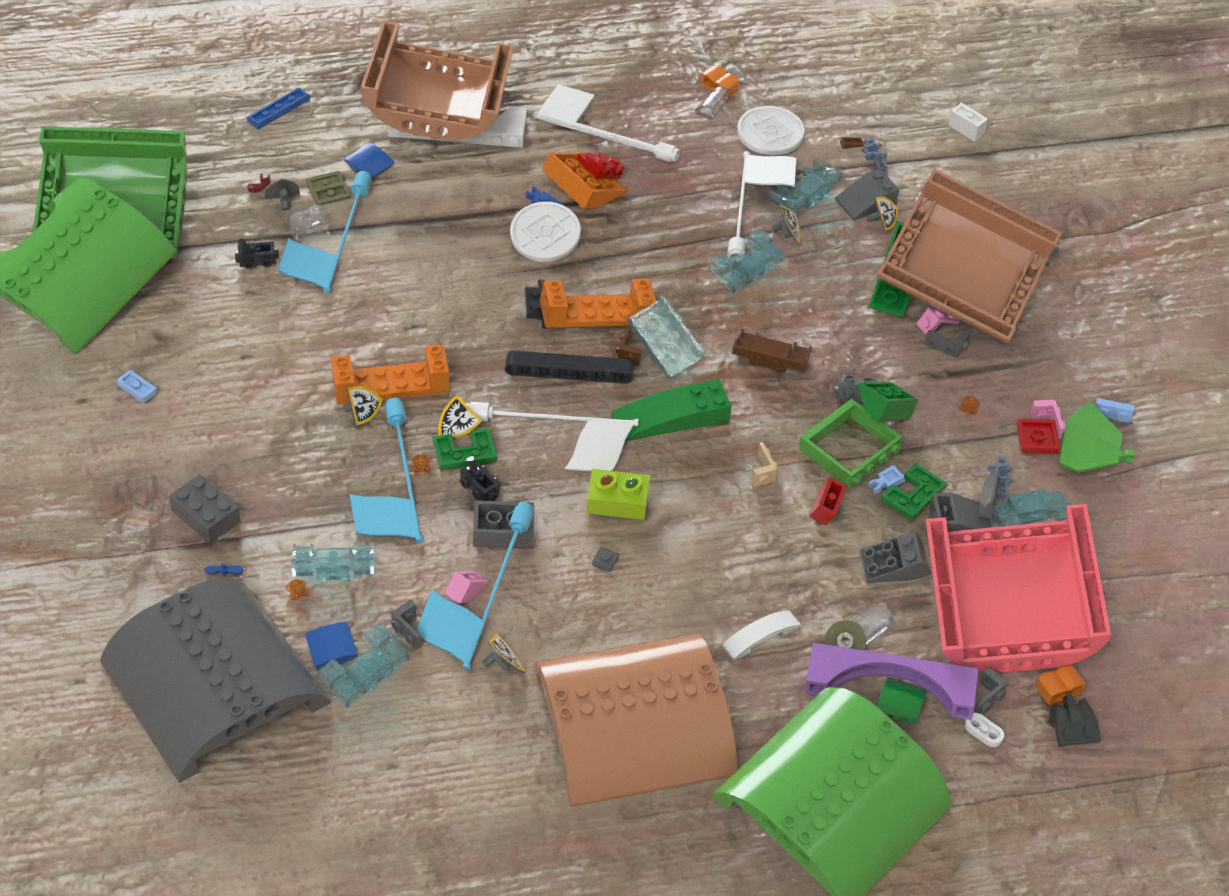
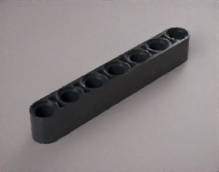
[505,351,634,384]

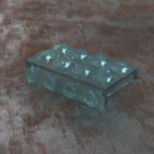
[627,296,705,380]

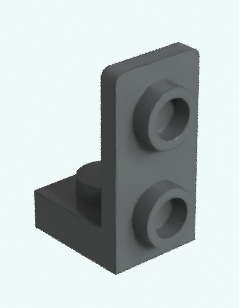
[391,599,421,649]

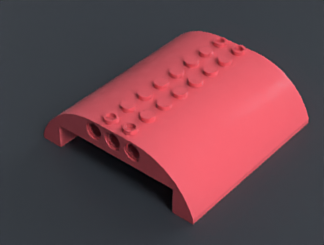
[926,504,1111,673]

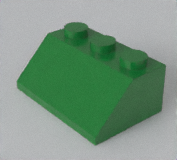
[859,382,919,422]

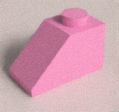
[445,571,489,604]

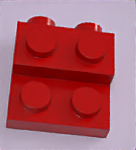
[576,152,625,179]

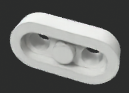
[965,713,1004,747]

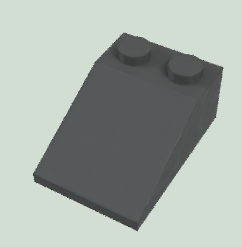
[835,168,899,221]

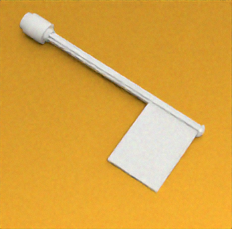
[533,84,680,163]

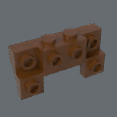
[732,329,812,372]

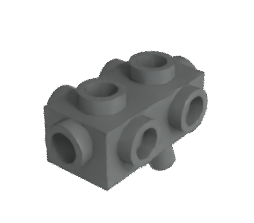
[834,375,878,405]

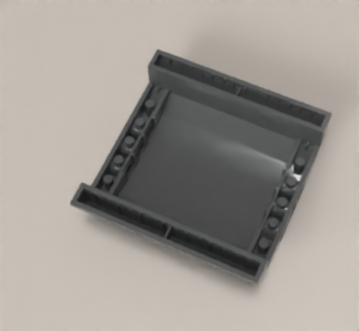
[100,578,330,783]

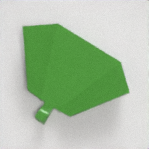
[1059,401,1135,473]

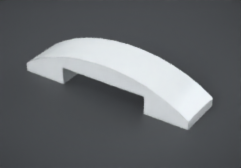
[722,611,801,661]

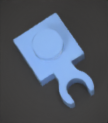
[869,465,905,494]

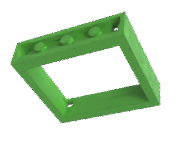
[799,399,902,488]

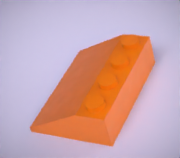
[542,152,627,210]

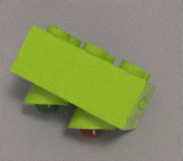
[586,469,650,520]

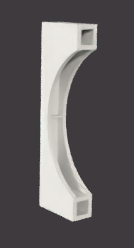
[387,107,527,148]

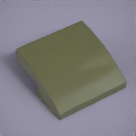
[306,171,350,205]

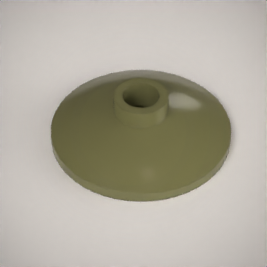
[825,620,866,650]

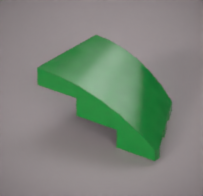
[877,677,927,723]

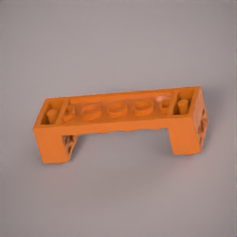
[540,279,657,328]
[331,344,449,405]

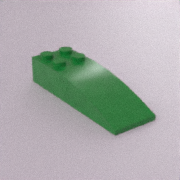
[868,221,911,318]
[611,379,731,442]

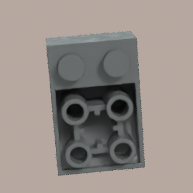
[929,493,992,532]
[860,531,930,583]

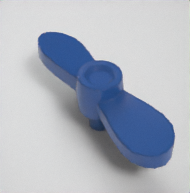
[204,563,243,576]

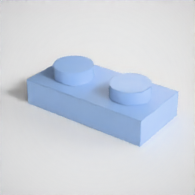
[116,370,157,404]
[1095,398,1135,423]

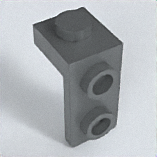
[924,330,970,358]
[974,667,1008,714]

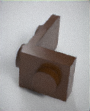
[615,324,642,367]

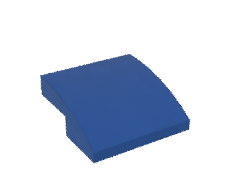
[344,143,394,179]
[305,622,358,670]

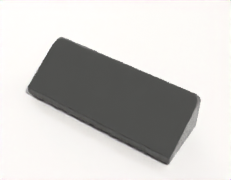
[978,467,1000,518]

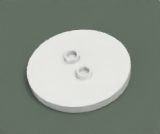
[737,106,805,155]
[510,202,581,262]

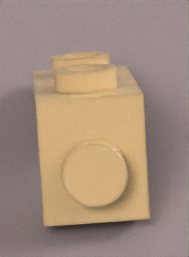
[751,442,779,487]

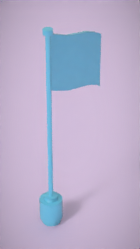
[278,171,372,294]
[350,398,424,543]
[416,502,534,670]

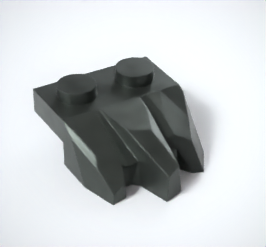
[1049,693,1101,747]

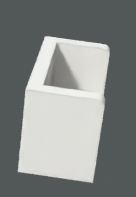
[948,103,988,142]

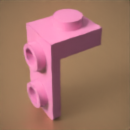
[917,307,960,334]
[1030,400,1065,439]

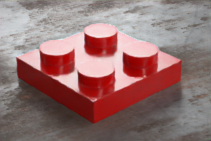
[1016,419,1060,454]

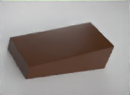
[840,137,864,149]

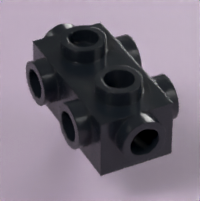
[235,239,279,269]
[460,457,501,501]

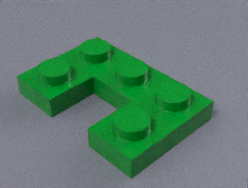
[432,428,497,470]
[881,463,947,521]

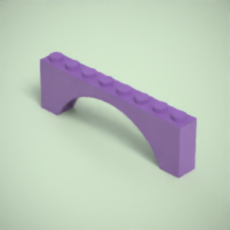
[805,643,978,720]

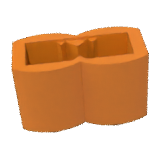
[701,65,739,99]
[1035,665,1086,705]

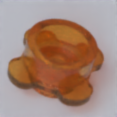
[959,396,980,415]
[412,454,431,472]
[286,579,309,600]

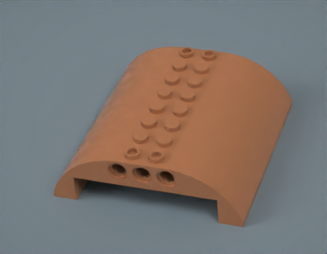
[360,21,514,140]
[876,169,1062,344]
[533,633,738,807]

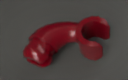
[247,173,271,193]

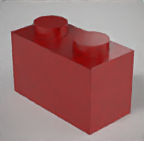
[809,477,847,526]

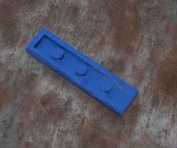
[247,87,310,130]

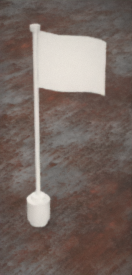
[727,151,797,263]
[466,402,638,472]

